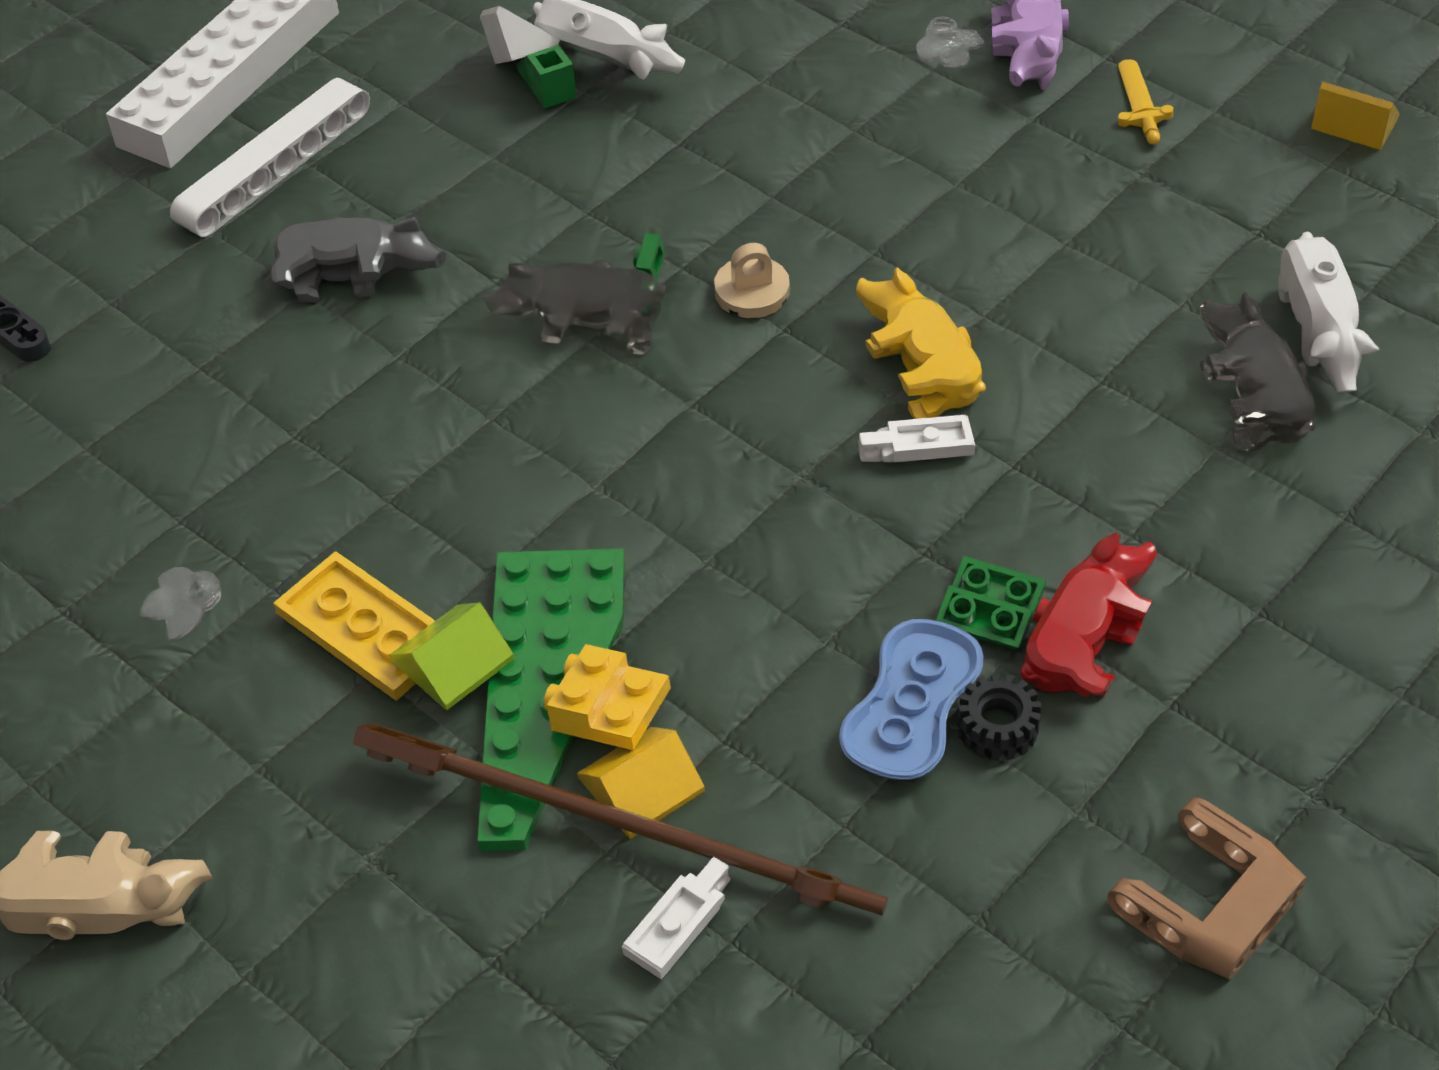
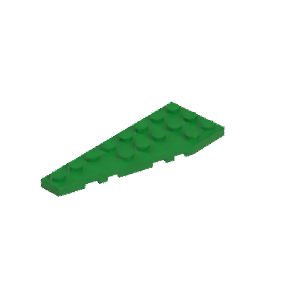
[478,548,625,851]

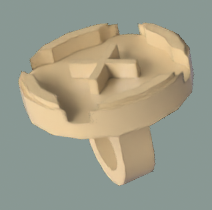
[714,243,790,318]

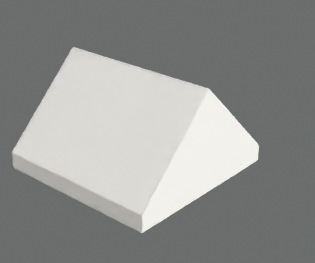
[480,6,560,64]

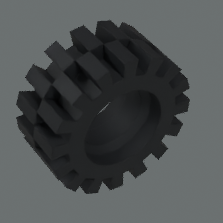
[957,673,1041,761]

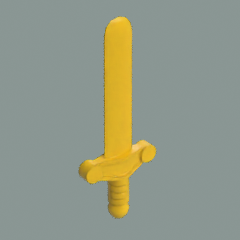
[1118,59,1173,145]

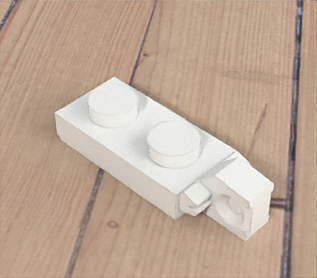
[858,415,975,463]
[622,857,730,980]

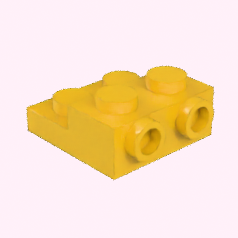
[544,644,671,751]

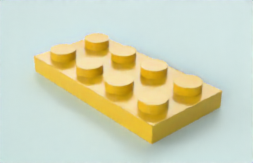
[273,551,435,701]

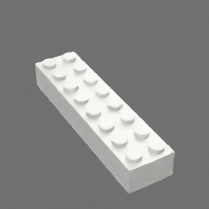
[106,0,339,169]

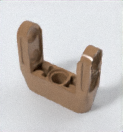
[1107,797,1307,980]

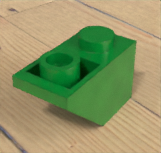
[516,45,576,108]

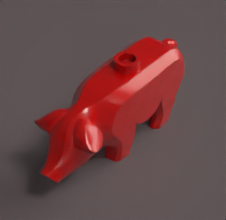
[1020,532,1157,698]

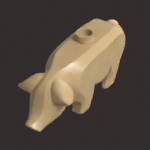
[0,831,213,940]

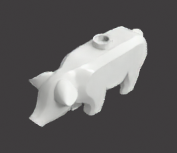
[533,0,685,80]
[1278,232,1380,393]

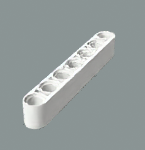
[170,78,370,237]

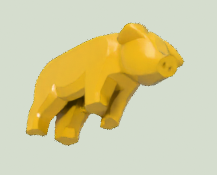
[856,267,986,419]

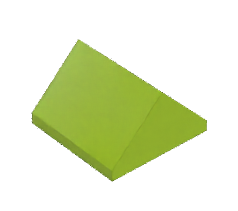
[389,602,514,711]

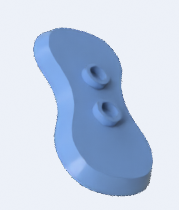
[839,619,983,780]

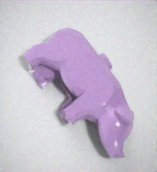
[991,0,1069,90]

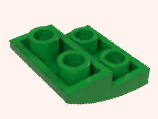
[936,556,1046,651]

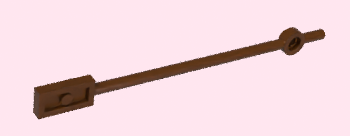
[353,723,888,916]

